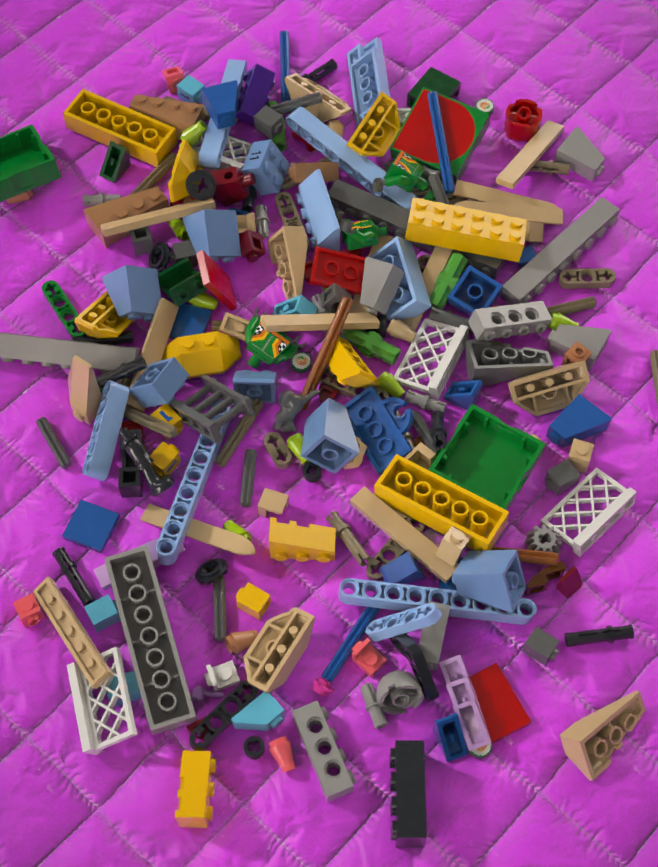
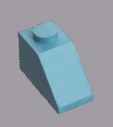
[272,295,318,315]
[231,692,285,731]

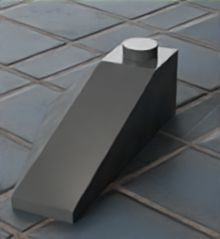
[466,340,554,385]

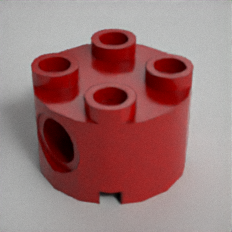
[504,99,543,142]

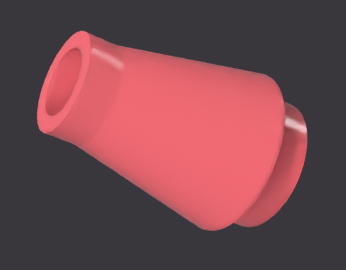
[269,736,296,773]

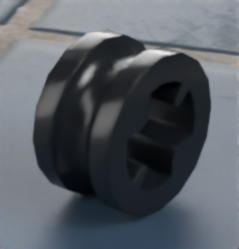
[303,462,322,483]
[244,736,265,759]

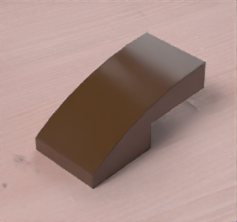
[524,560,566,597]

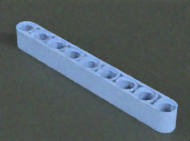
[199,59,247,169]
[286,107,419,210]
[156,400,230,566]
[338,578,537,625]

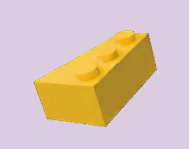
[269,517,336,563]
[175,750,216,828]

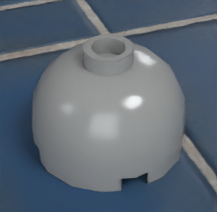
[376,670,423,715]

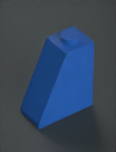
[202,80,238,129]
[546,394,612,448]

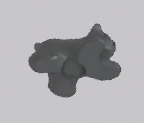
[272,390,321,433]

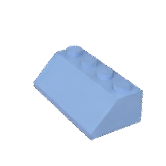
[296,169,340,251]
[369,236,432,321]

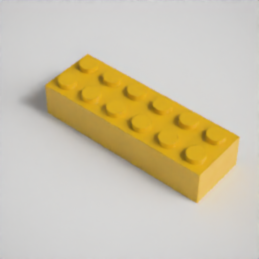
[63,89,178,167]
[404,198,527,262]
[374,454,509,551]

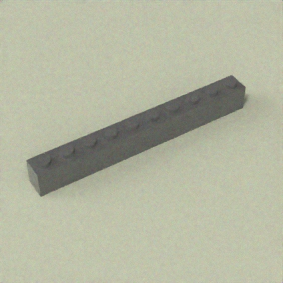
[328,179,505,280]

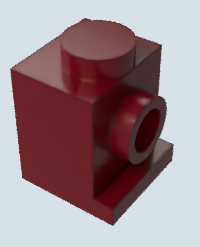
[239,229,266,262]

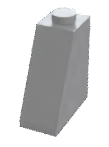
[555,126,605,182]
[360,257,405,315]
[547,324,612,370]
[419,601,450,672]

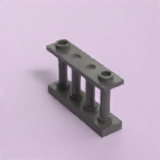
[168,374,255,443]

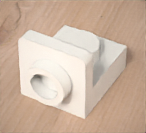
[204,660,240,692]

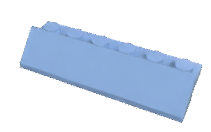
[347,37,390,127]

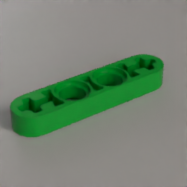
[42,280,88,339]

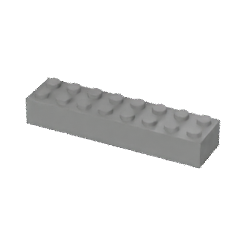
[104,545,197,735]

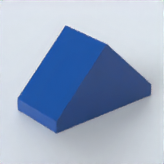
[443,380,483,410]
[380,552,426,584]
[433,713,468,762]

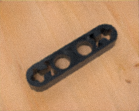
[189,680,258,751]

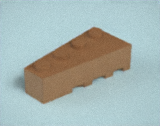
[129,94,206,140]
[83,186,169,248]

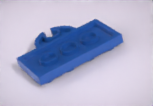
[344,385,413,475]

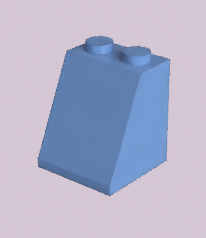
[183,209,241,263]
[102,265,161,322]
[301,398,360,474]
[452,550,527,612]

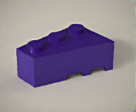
[236,63,276,126]

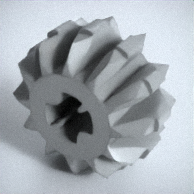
[525,524,562,554]

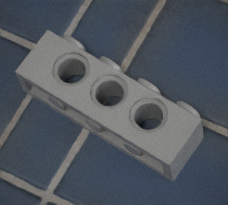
[468,301,552,341]
[292,700,356,802]

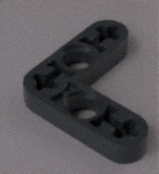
[389,633,439,702]

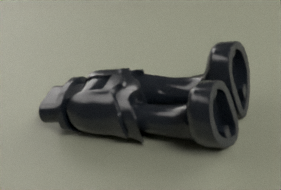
[119,427,175,496]

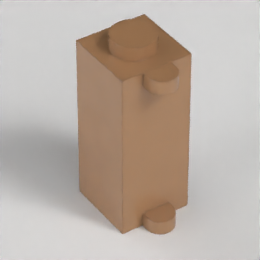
[288,162,339,182]

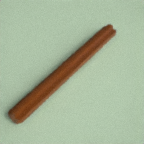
[301,297,353,410]

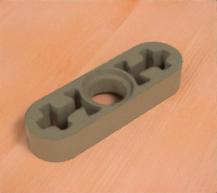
[558,268,616,289]

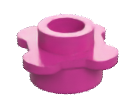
[312,677,334,697]

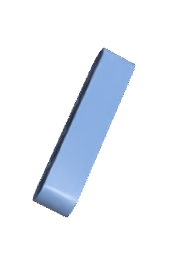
[82,380,129,481]

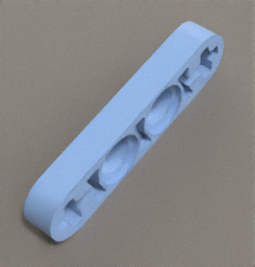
[365,603,442,642]

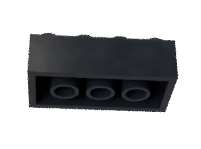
[389,740,427,848]

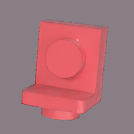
[162,66,184,94]
[13,593,45,627]
[352,638,387,677]

